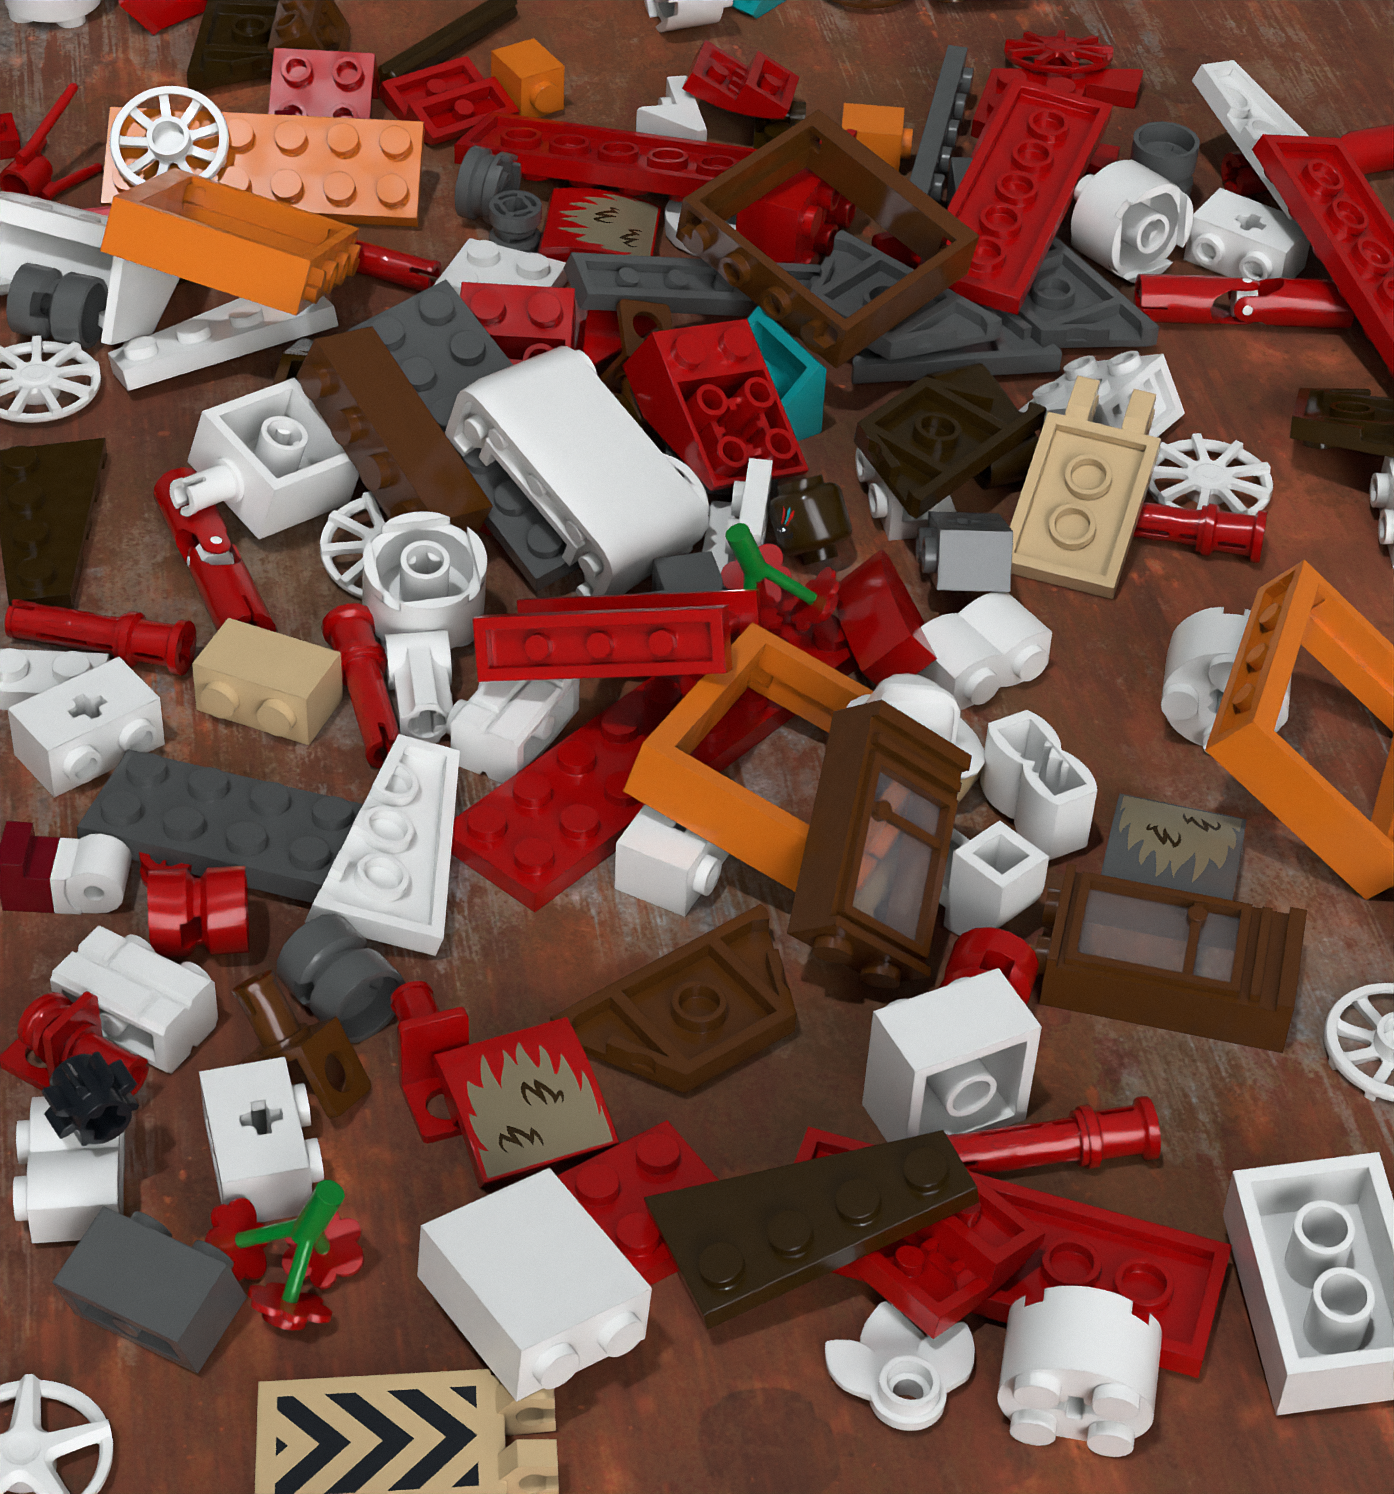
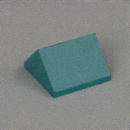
[747,306,827,441]

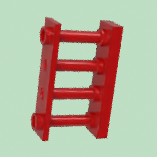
[472,589,762,682]

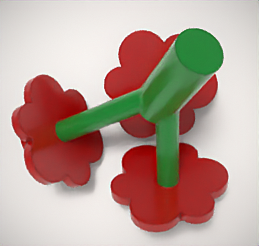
[721,523,839,633]
[205,1180,365,1330]

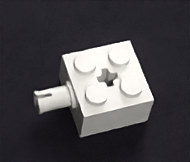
[170,378,359,540]

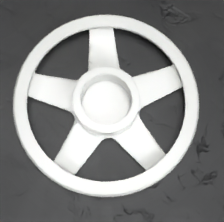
[0,1374,113,1494]

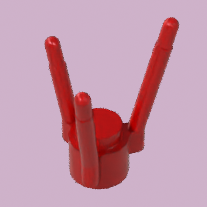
[0,82,103,201]

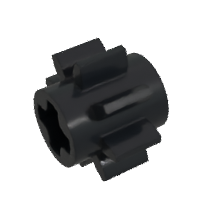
[42,1052,139,1146]

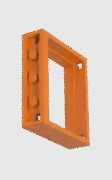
[100,168,361,316]
[1205,559,1394,900]
[623,622,909,892]

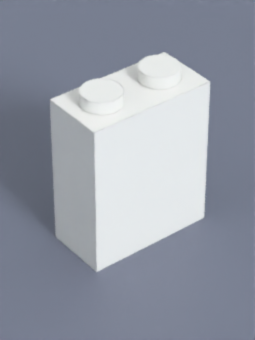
[417,1168,652,1402]

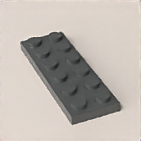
[347,279,581,592]

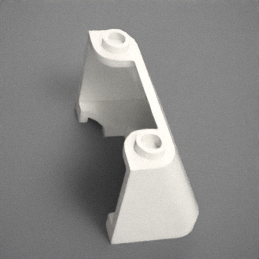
[445,346,710,596]

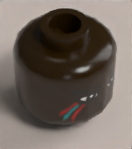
[768,474,852,565]

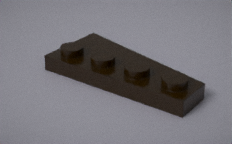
[0,438,107,609]
[644,1130,979,1330]

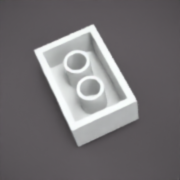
[1223,1152,1394,1415]

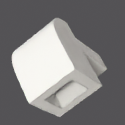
[939,820,1049,935]

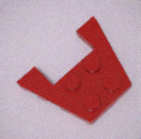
[971,68,1144,175]

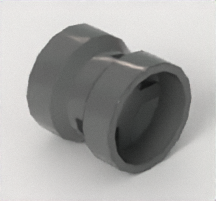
[489,190,542,253]

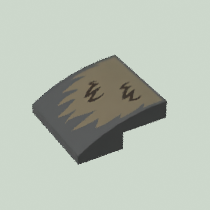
[1101,793,1247,900]

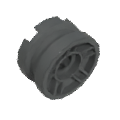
[454,145,521,224]

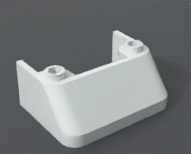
[0,191,180,345]

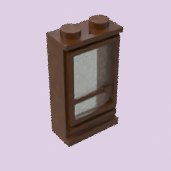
[787,699,972,989]
[1035,863,1307,1053]

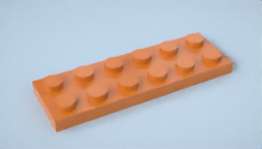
[101,107,425,227]

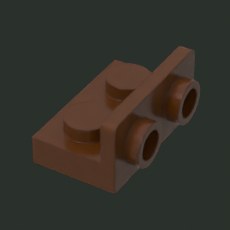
[267,0,351,56]

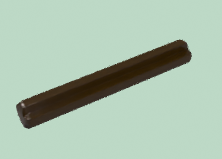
[378,0,518,86]

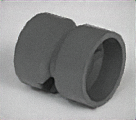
[1130,121,1200,198]
[6,262,108,349]
[276,914,405,1043]

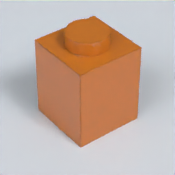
[491,38,565,118]
[842,103,913,172]

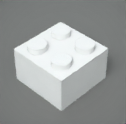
[862,968,1042,1142]

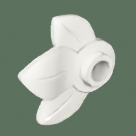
[825,1301,975,1431]

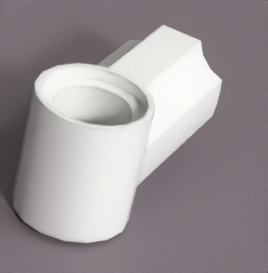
[384,630,453,743]

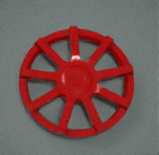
[1004,30,1114,74]

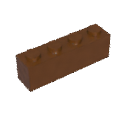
[296,326,493,534]

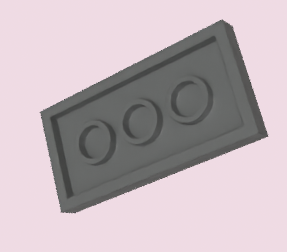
[77,749,363,903]

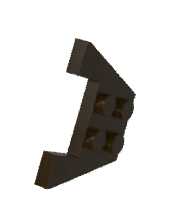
[1290,388,1394,458]

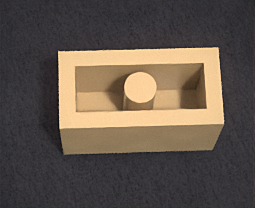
[192,618,343,745]

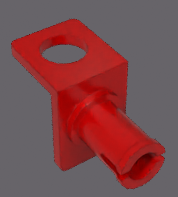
[390,980,469,1144]
[0,991,149,1096]

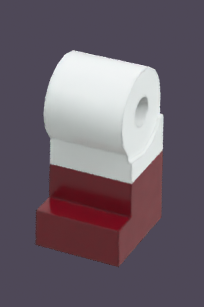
[0,821,132,915]

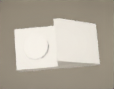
[636,75,707,142]

